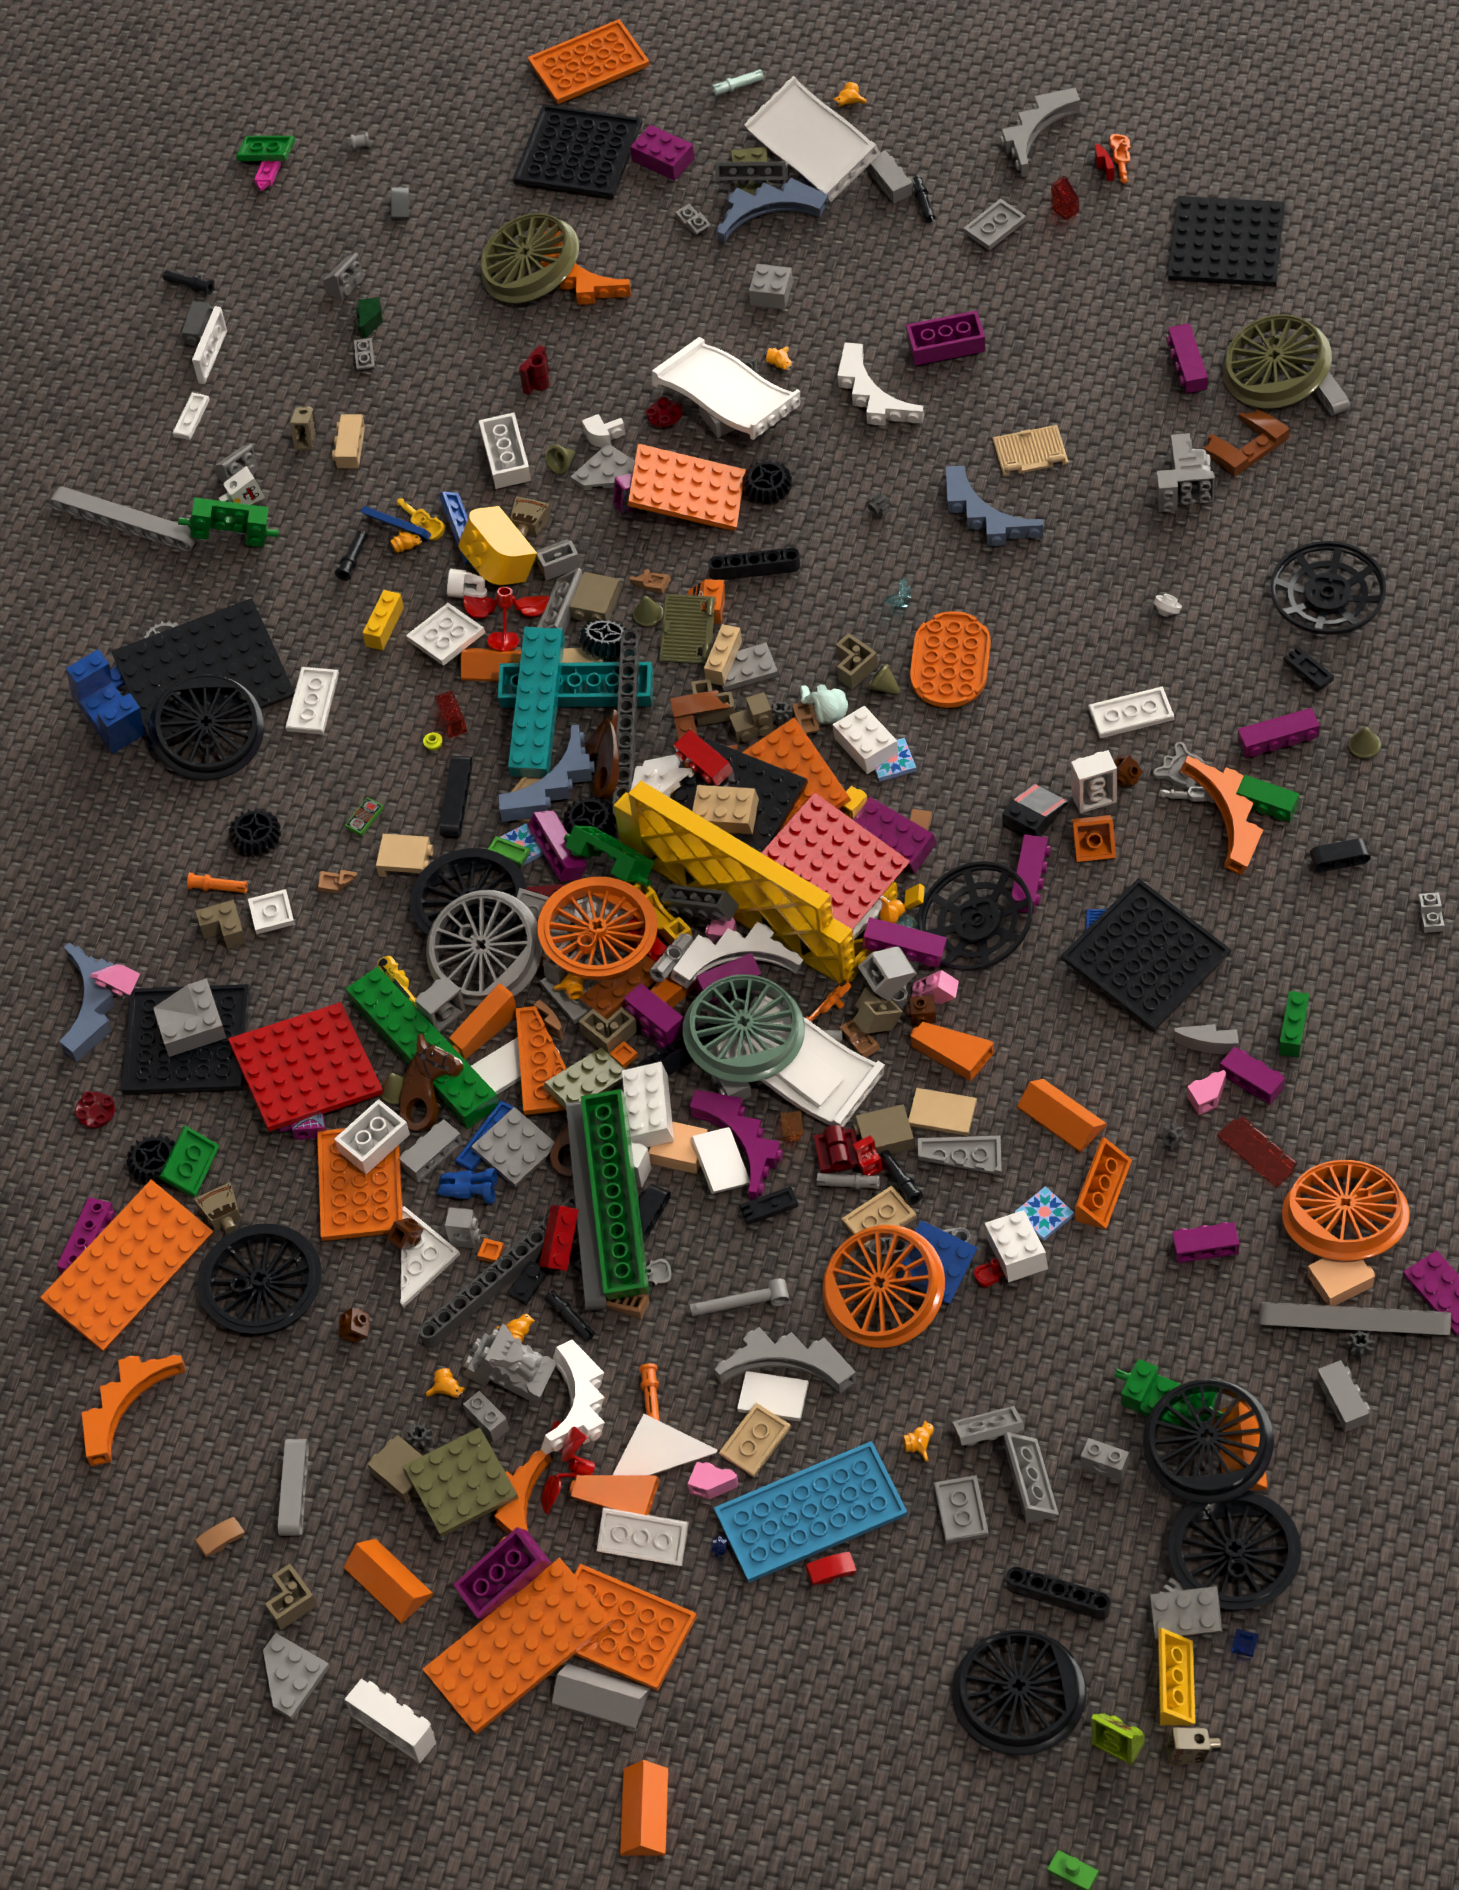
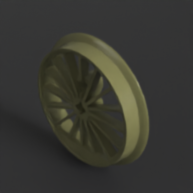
[481,213,579,303]
[1223,314,1332,408]

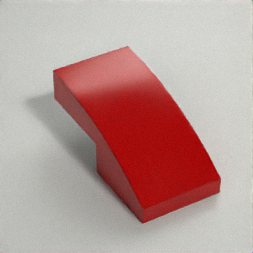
[1095,144,1114,181]
[853,1135,883,1176]
[805,1552,857,1585]

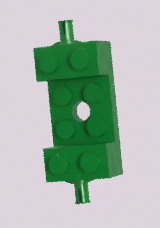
[178,497,279,547]
[564,825,655,888]
[1114,1359,1224,1430]

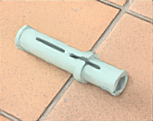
[712,69,764,96]

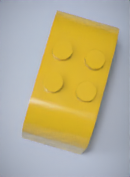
[458,506,537,585]

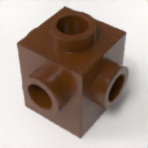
[1114,755,1143,787]
[906,995,936,1025]
[387,1218,424,1250]
[339,1308,370,1344]

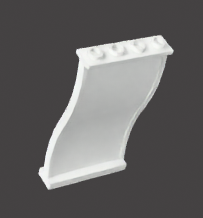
[744,76,880,203]
[652,337,800,440]
[716,996,885,1127]

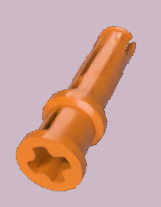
[187,872,248,894]
[639,1363,660,1421]

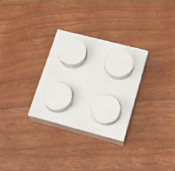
[248,889,295,934]

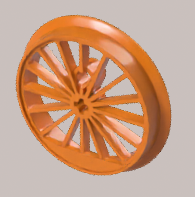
[537,877,658,980]
[1282,1160,1409,1261]
[822,1225,945,1348]

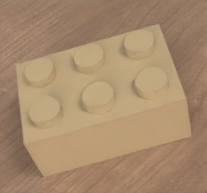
[692,785,759,835]

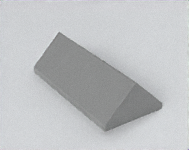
[537,567,582,634]
[1004,1432,1059,1524]
[552,1664,650,1729]

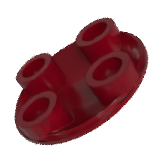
[646,397,683,427]
[75,1091,116,1128]

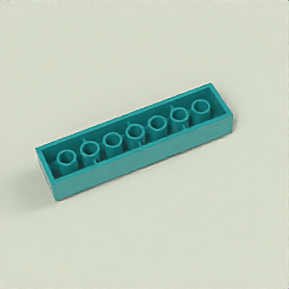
[508,627,565,778]
[498,662,654,708]

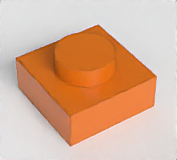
[609,1041,638,1069]
[477,1238,505,1263]

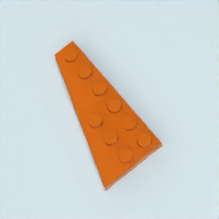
[516,1006,567,1115]

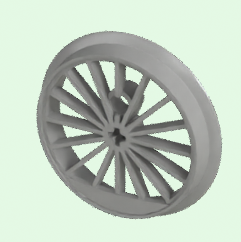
[426,890,542,1006]

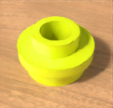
[423,732,443,751]

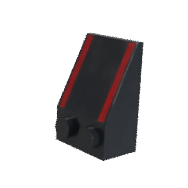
[1002,784,1068,837]

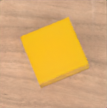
[904,883,925,909]

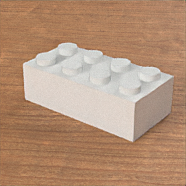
[479,413,531,489]
[622,1062,674,1147]
[345,1679,436,1764]

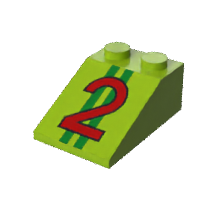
[1091,1714,1145,1765]

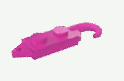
[254,161,281,191]

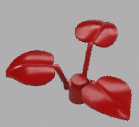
[464,587,550,652]
[541,1420,595,1515]

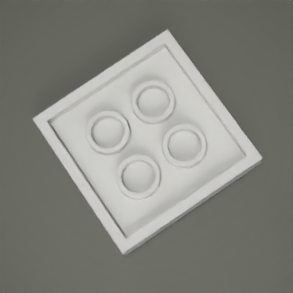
[406,603,485,666]

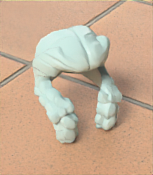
[800,685,848,724]

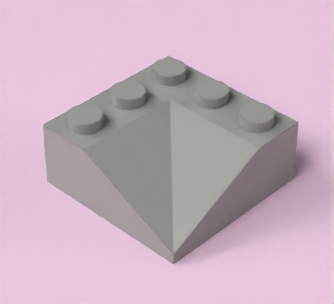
[154,978,226,1057]

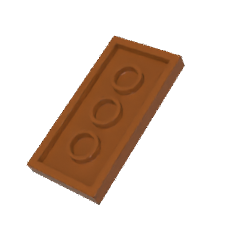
[579,955,656,1019]

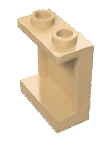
[376,834,433,877]

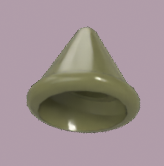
[545,444,575,474]
[633,596,664,627]
[867,663,900,695]
[1348,727,1381,759]
[380,1073,405,1104]

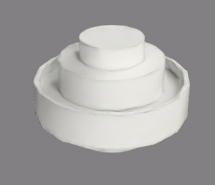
[1154,594,1182,617]

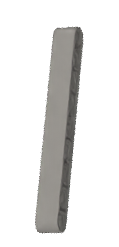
[49,486,198,552]
[1258,1302,1451,1335]

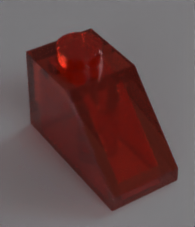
[1051,176,1079,220]

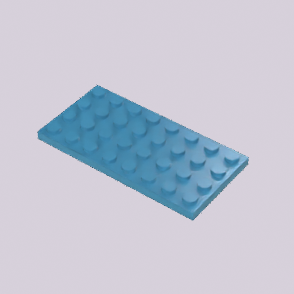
[714,1441,908,1583]

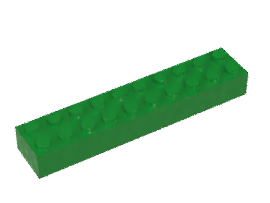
[346,966,499,1130]
[581,1089,650,1300]

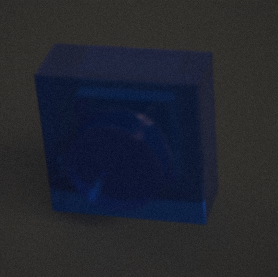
[1231,1629,1259,1658]

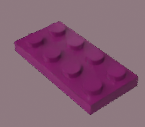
[1403,1250,1459,1336]

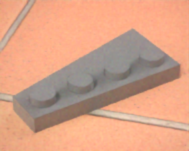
[918,1136,1002,1175]

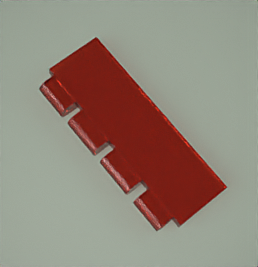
[1217,1116,1297,1188]

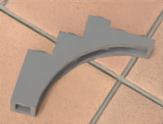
[1000,88,1080,177]
[714,1327,857,1394]

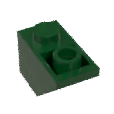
[356,297,383,338]

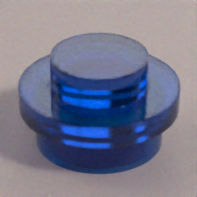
[711,1535,726,1557]

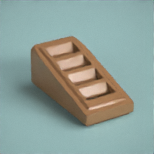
[606,1294,650,1320]

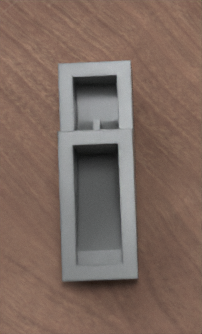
[1174,1024,1239,1054]

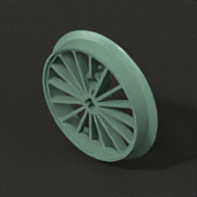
[683,974,805,1082]

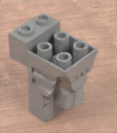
[1156,433,1215,512]
[463,1324,557,1404]

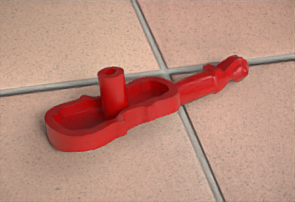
[974,1258,1005,1287]

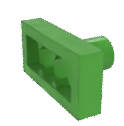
[1047,1850,1099,1890]

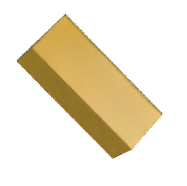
[1158,1628,1195,1725]

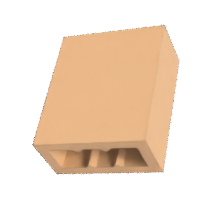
[649,1122,708,1174]
[1307,1258,1375,1306]

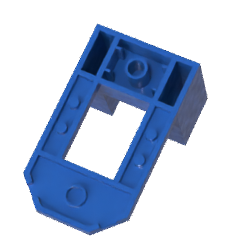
[66,649,147,754]

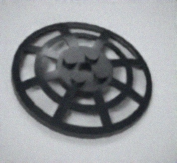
[1270,541,1386,635]
[917,861,1033,971]

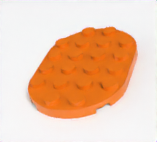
[910,611,991,708]

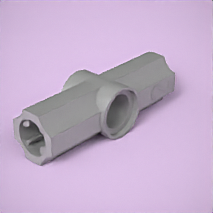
[649,933,693,982]

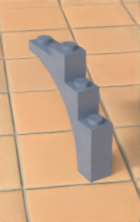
[716,178,828,243]
[946,466,1043,546]
[499,725,595,822]
[59,942,115,1062]

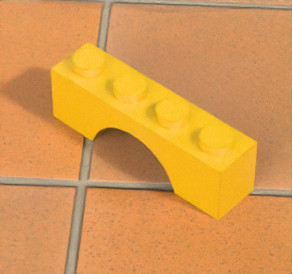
[634,883,692,945]

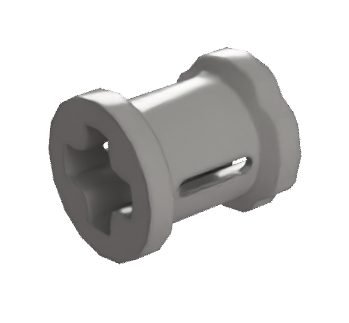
[351,132,370,150]

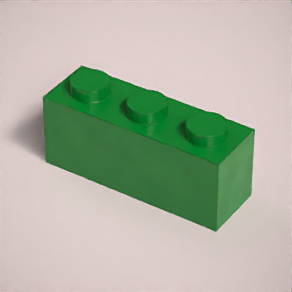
[1236,775,1300,823]
[1279,991,1309,1058]

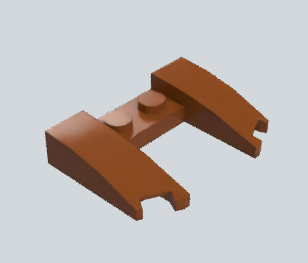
[1203,409,1290,477]
[670,691,738,768]

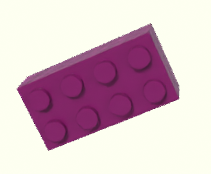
[906,310,986,366]
[853,797,937,874]
[453,1527,552,1620]

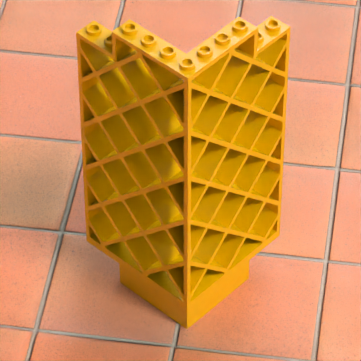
[614,780,898,984]

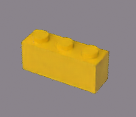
[363,590,404,650]

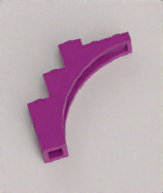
[690,1090,783,1201]

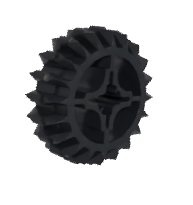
[742,459,792,505]
[579,619,630,660]
[563,796,616,835]
[229,808,281,857]
[126,1133,175,1185]

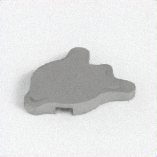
[1153,742,1205,789]

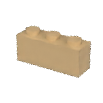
[332,414,365,468]
[704,624,742,686]

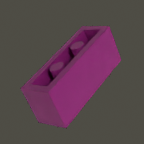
[1220,1047,1285,1105]
[1172,1222,1240,1264]

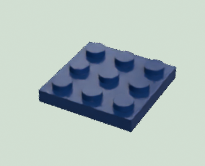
[896,1220,978,1305]

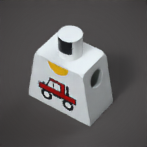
[219,466,265,505]

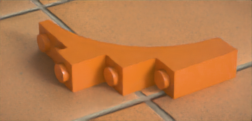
[541,231,631,305]
[1180,756,1263,875]
[82,1355,186,1466]
[495,1449,552,1543]

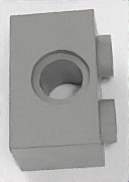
[445,1208,481,1248]
[463,1391,510,1443]
[1081,1438,1129,1482]

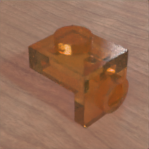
[781,1111,804,1141]

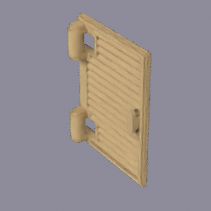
[992,425,1069,476]

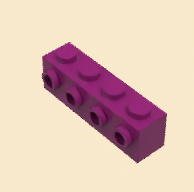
[1166,323,1208,393]
[1237,708,1320,758]
[528,810,587,882]
[1012,835,1051,914]
[862,917,947,968]
[57,1197,116,1275]

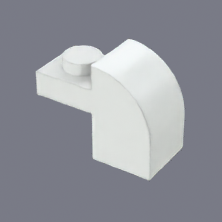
[582,414,625,448]

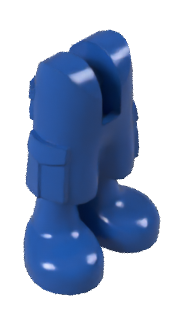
[437,1168,498,1204]

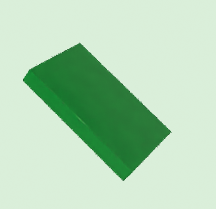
[236,136,295,161]
[159,1125,220,1198]

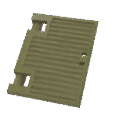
[659,594,716,664]

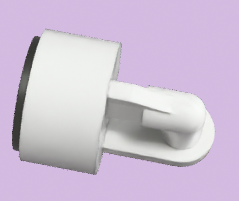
[445,569,487,598]

